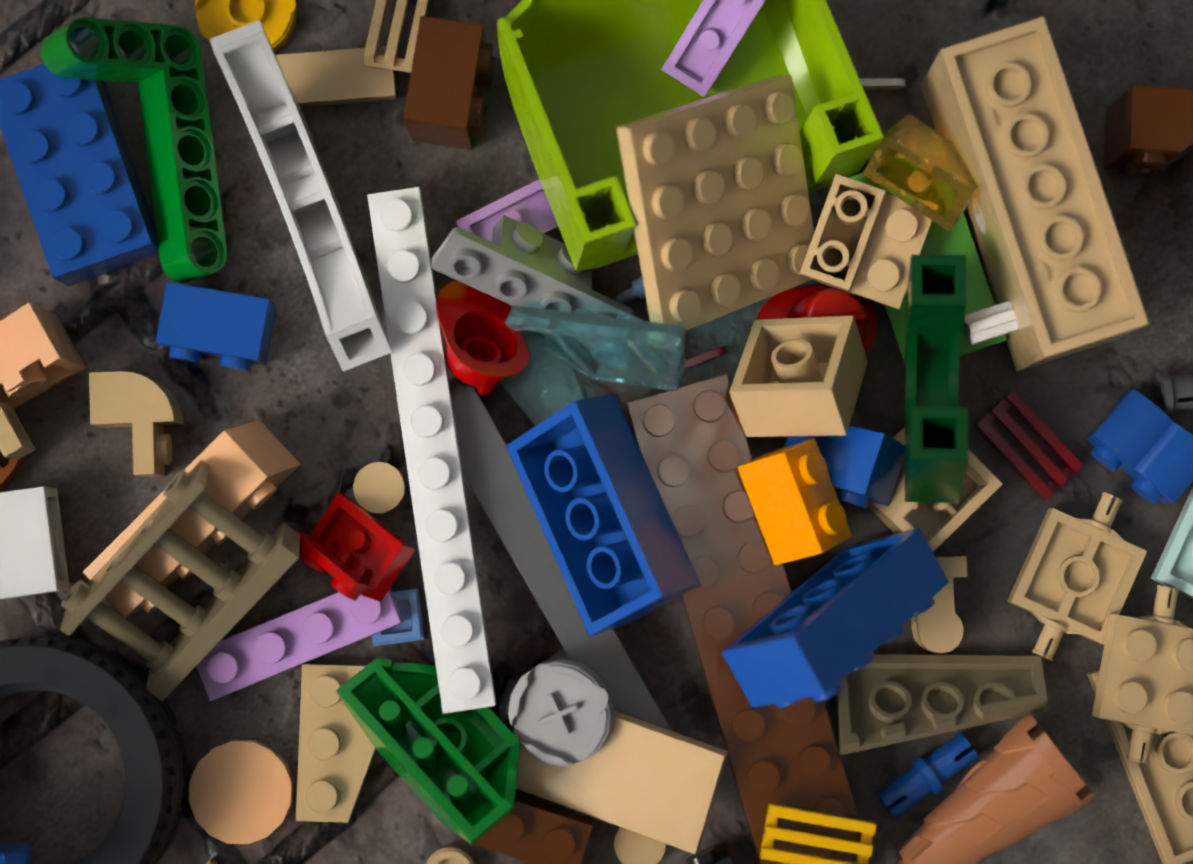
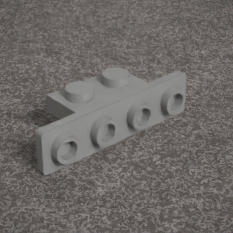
[431,215,634,348]

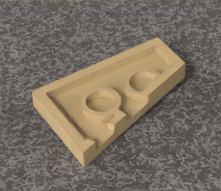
[296,663,376,823]

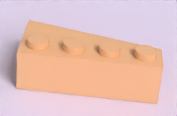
[0,303,86,409]
[83,420,301,618]

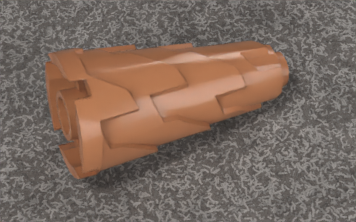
[895,713,1097,864]

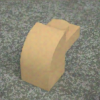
[89,371,184,477]

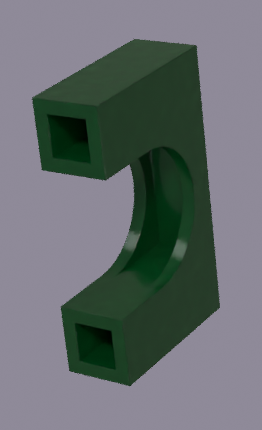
[904,255,968,503]

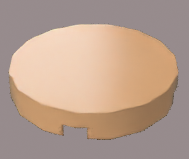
[189,739,294,844]

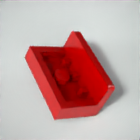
[293,492,415,602]

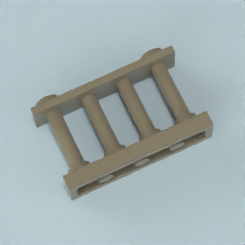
[60,460,300,701]

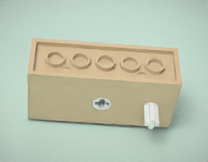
[920,16,1149,372]

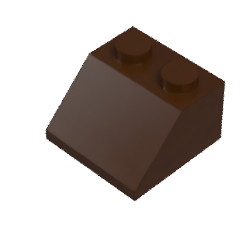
[1104,85,1193,178]

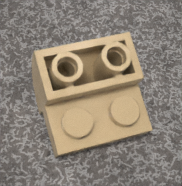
[800,174,936,310]

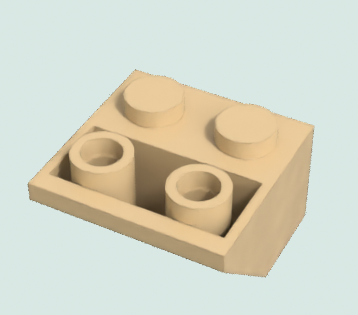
[868,427,1002,552]

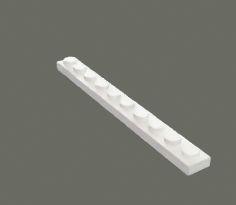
[367,187,496,714]

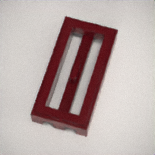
[973,390,1084,501]

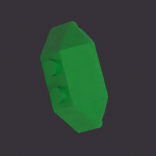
[336,658,521,845]

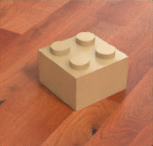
[729,316,868,437]

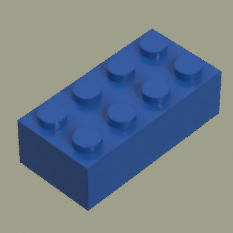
[0,52,159,287]
[506,394,701,637]
[721,528,949,708]

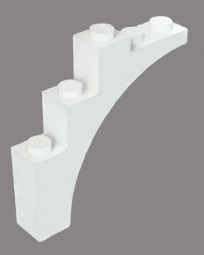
[210,20,392,371]

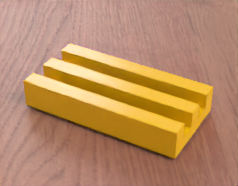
[760,803,877,864]

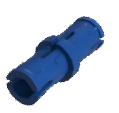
[875,732,979,820]

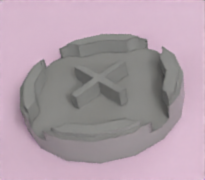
[508,658,615,767]

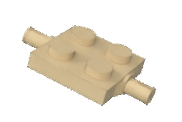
[1007,492,1147,661]
[1092,585,1193,764]

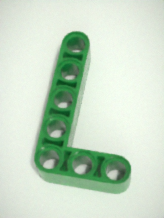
[41,17,227,284]

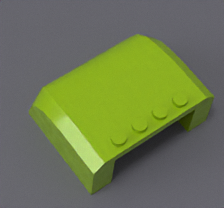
[497,0,884,271]

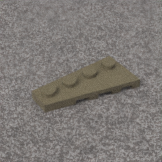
[835,654,1048,755]

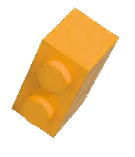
[737,438,852,565]

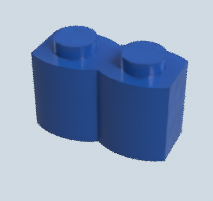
[1086,389,1193,505]

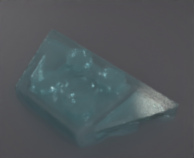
[505,305,685,391]

